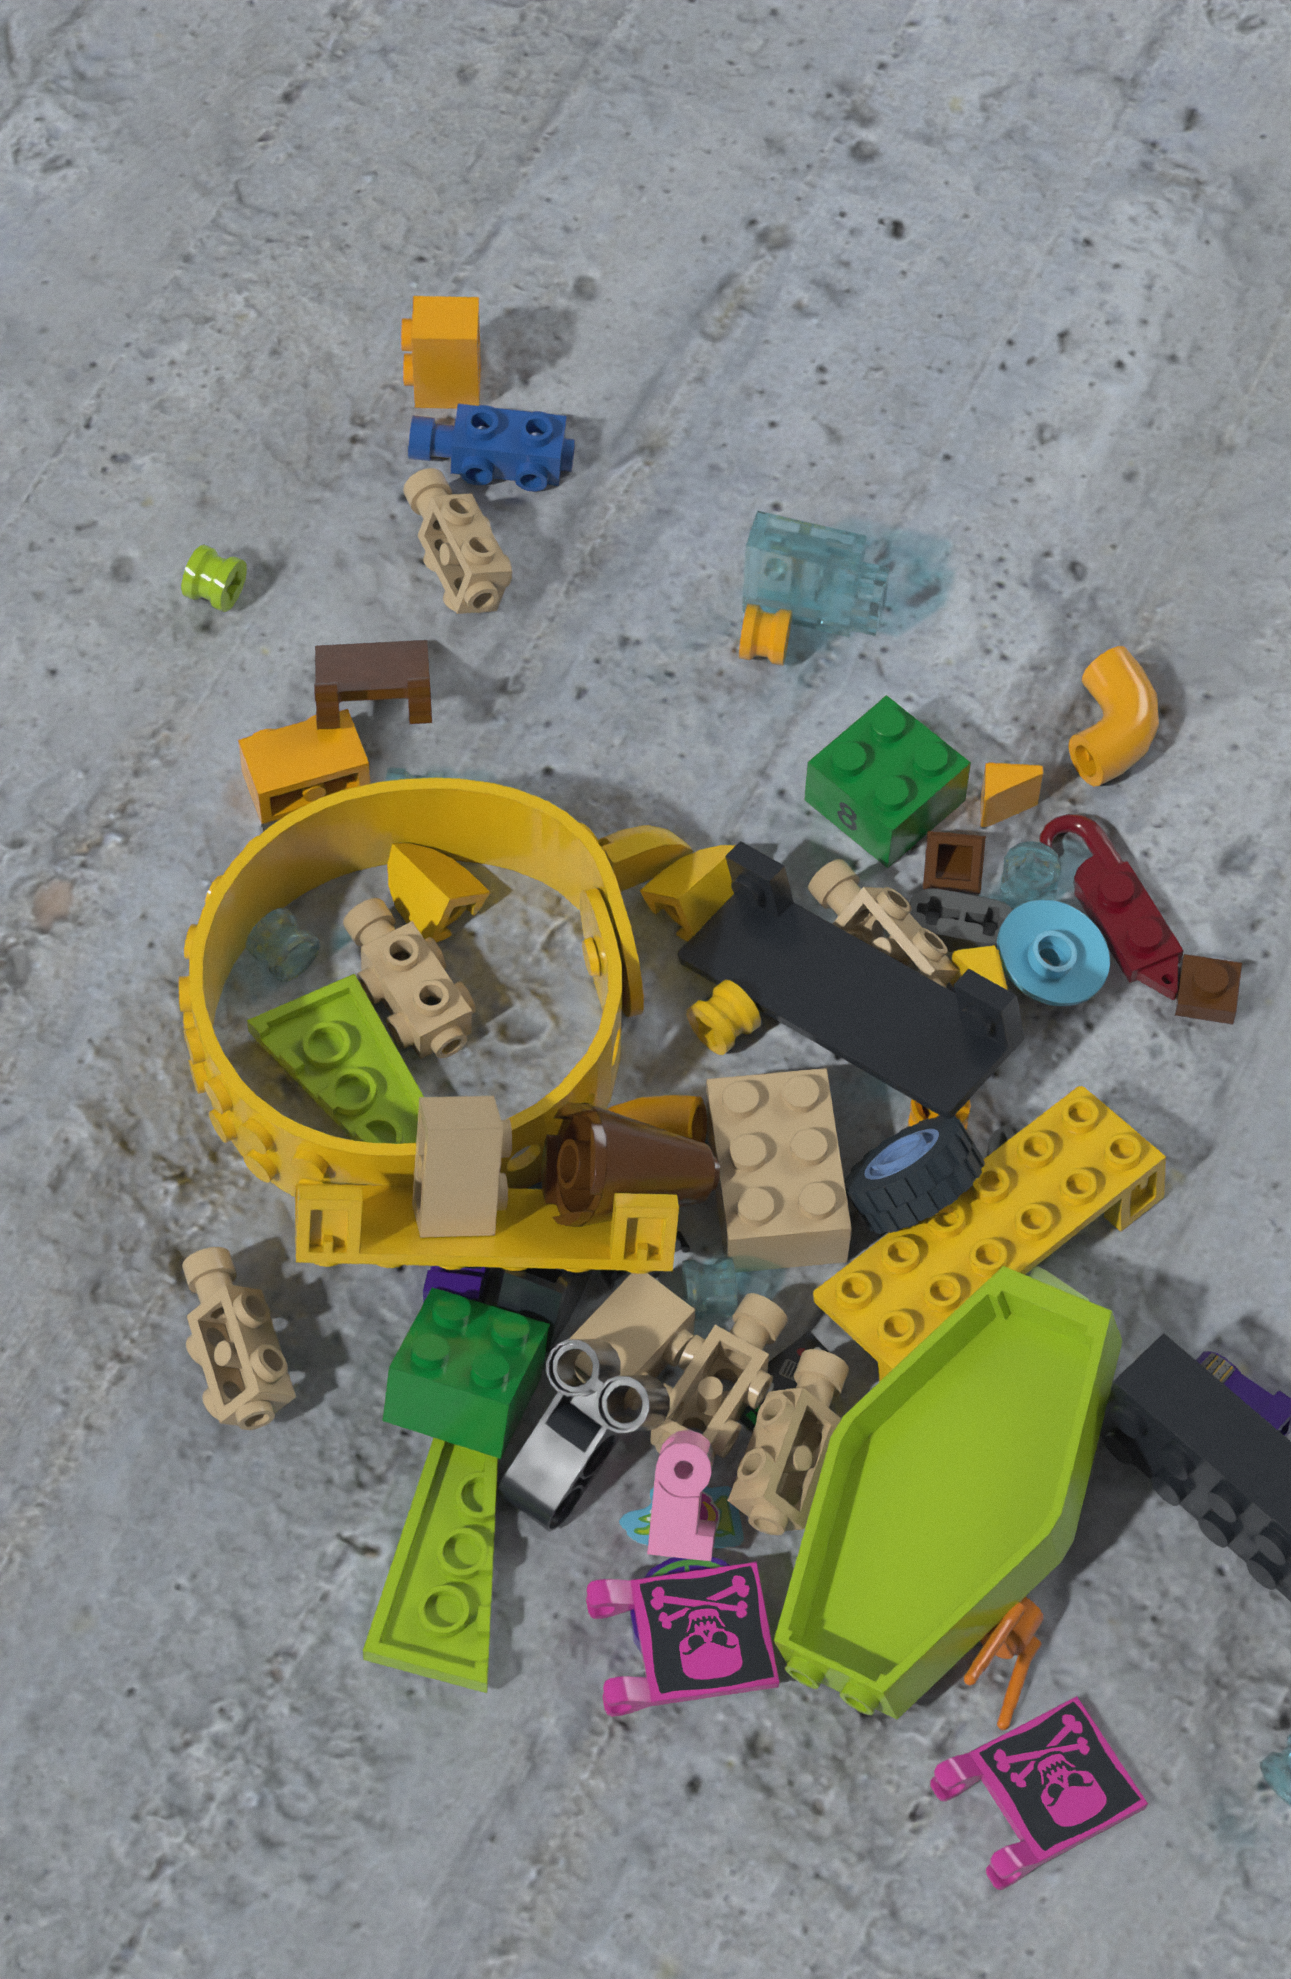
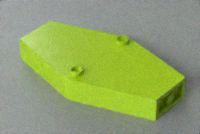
[774,1266,1123,1720]

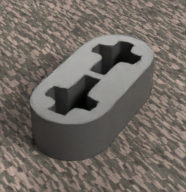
[909,889,1013,952]

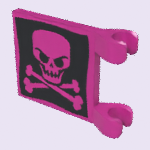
[586,1562,779,1717]
[930,1696,1148,1890]

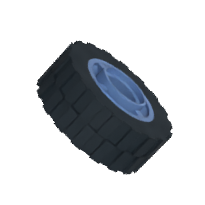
[844,1116,985,1234]

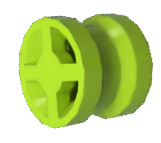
[181,544,247,612]

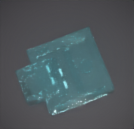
[742,511,890,638]

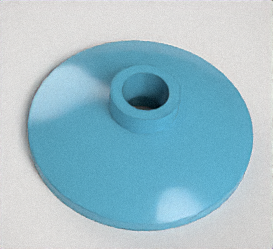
[997,900,1110,1007]

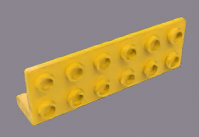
[813,1086,1166,1382]
[295,1183,679,1274]

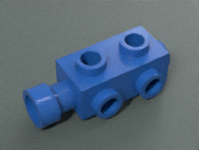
[408,404,575,492]

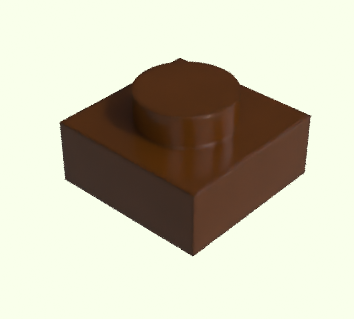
[1175,954,1242,1025]

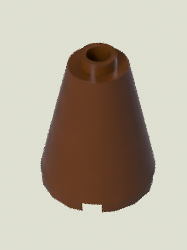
[541,1102,720,1227]

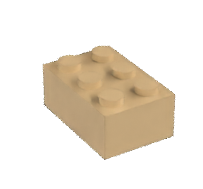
[705,1068,851,1274]

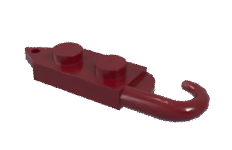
[1039,814,1184,1000]

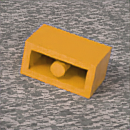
[401,296,481,409]
[238,709,371,826]

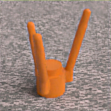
[964,1597,1044,1730]

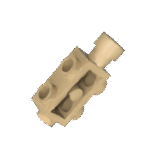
[403,468,512,614]
[808,859,959,988]
[343,898,476,1059]
[182,1247,296,1430]
[650,1293,788,1458]
[728,1349,849,1535]

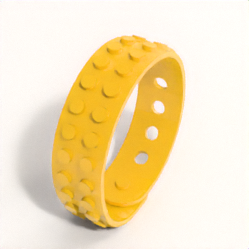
[179,777,644,1197]

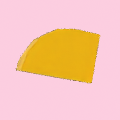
[598,825,693,892]
[387,843,491,943]
[639,845,736,941]

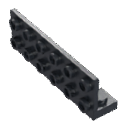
[677,841,1025,1119]

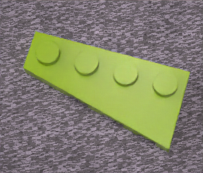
[247,974,424,1144]
[363,1437,498,1693]

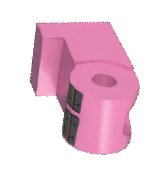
[647,1430,717,1561]

